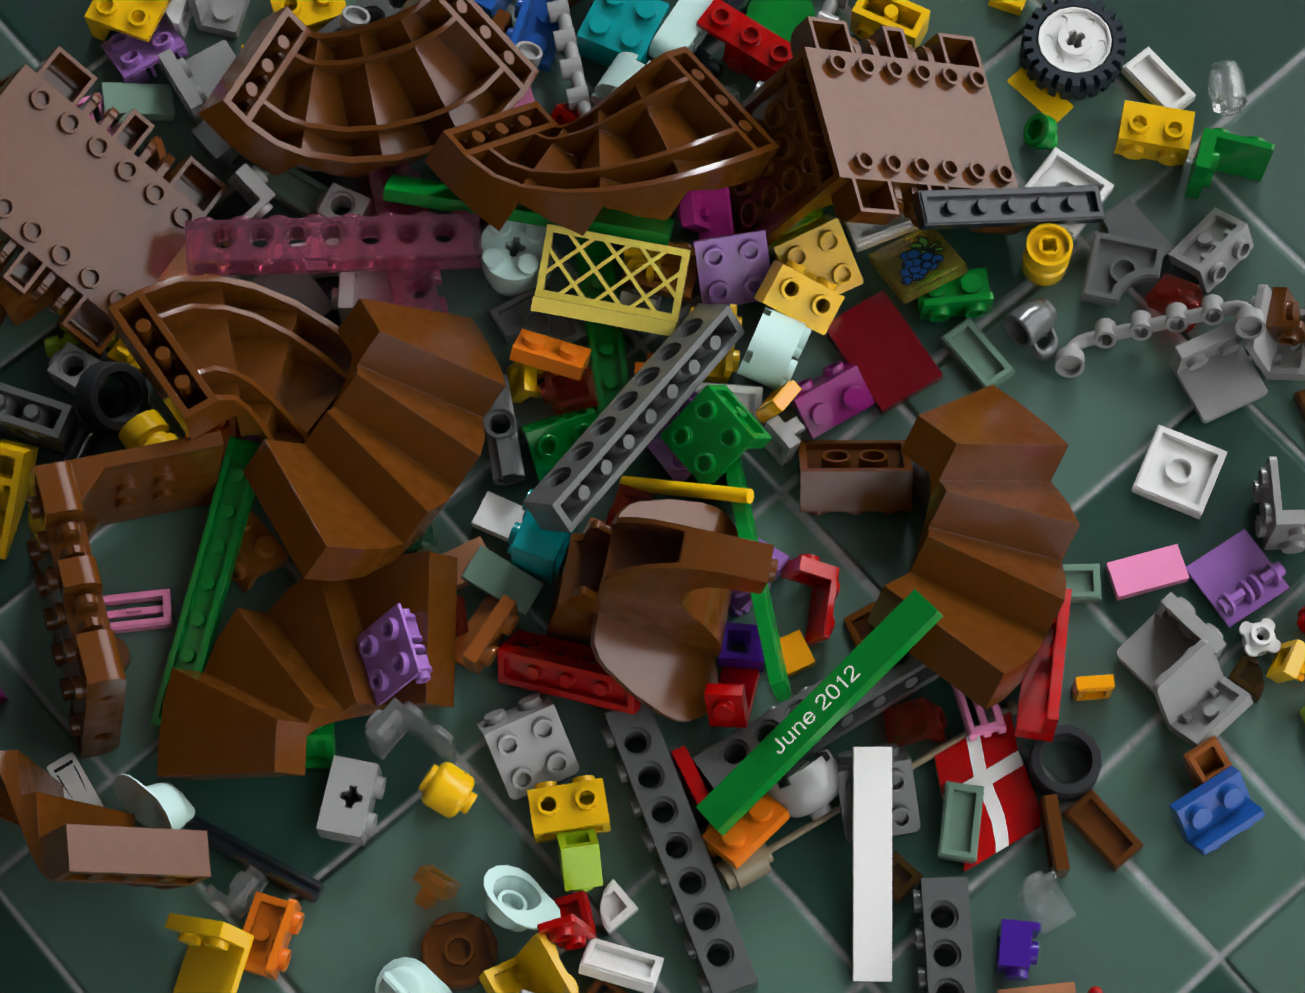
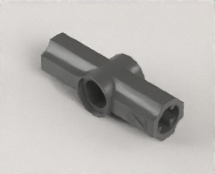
[484,374,525,486]

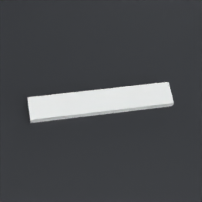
[852,747,892,982]

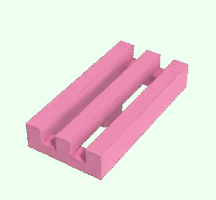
[103,588,174,634]
[951,685,1006,742]

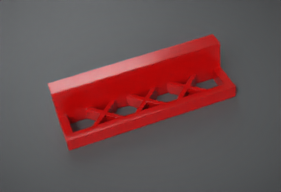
[1014,588,1072,742]
[497,630,641,715]

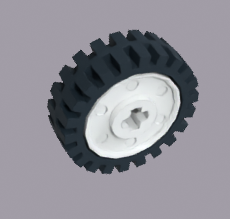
[1020,0,1127,100]

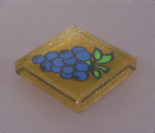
[869,229,968,304]

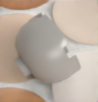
[767,749,840,820]

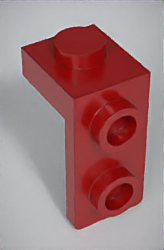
[781,554,840,645]
[704,667,760,728]
[537,890,597,950]

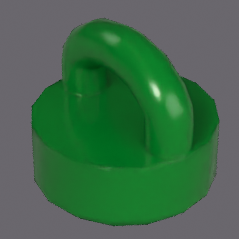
[1023,113,1058,150]

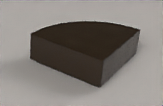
[1227,652,1264,703]
[892,851,924,906]

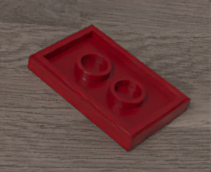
[825,290,943,415]

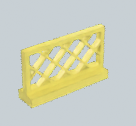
[530,224,691,336]

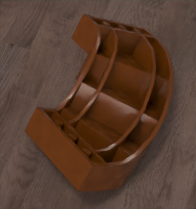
[198,0,539,179]
[425,46,780,235]
[107,275,352,444]
[243,298,506,582]
[867,385,1080,710]
[157,552,458,780]
[0,749,211,890]

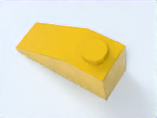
[0,439,39,560]

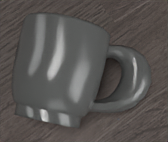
[1003,298,1058,362]

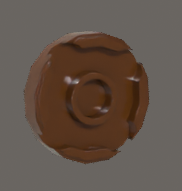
[421,912,498,991]

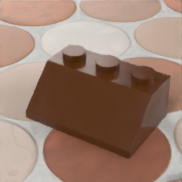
[798,440,913,515]

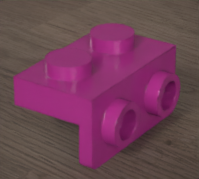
[789,361,875,439]

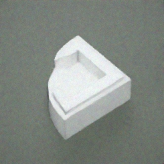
[600,879,638,935]

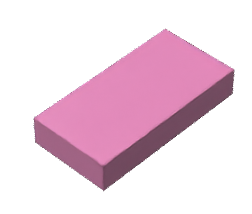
[1105,544,1189,601]

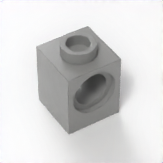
[315,183,375,243]
[47,342,110,396]

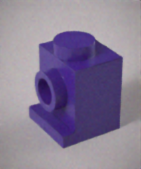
[718,622,764,673]
[995,918,1041,981]

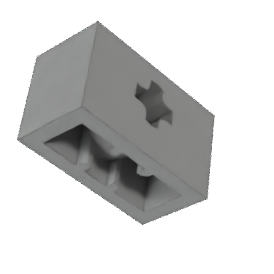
[316,755,386,846]

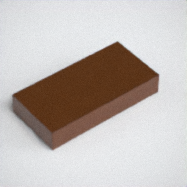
[1062,788,1144,873]
[1038,794,1070,879]

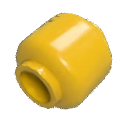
[418,761,477,818]

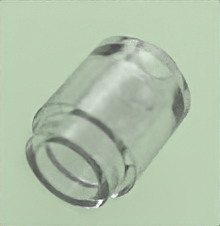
[1207,61,1248,116]

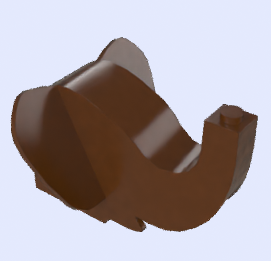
[546,499,778,722]

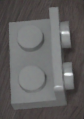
[1168,207,1254,293]

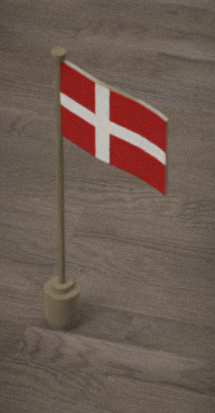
[714,699,1041,892]

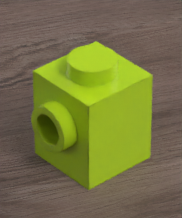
[556,828,603,892]

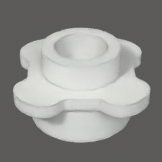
[1239,618,1281,657]

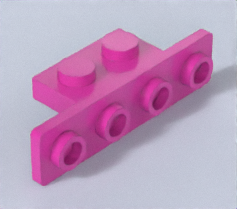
[677,187,734,240]

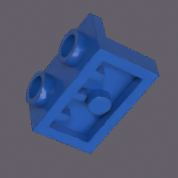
[506,0,559,72]
[1169,765,1265,855]

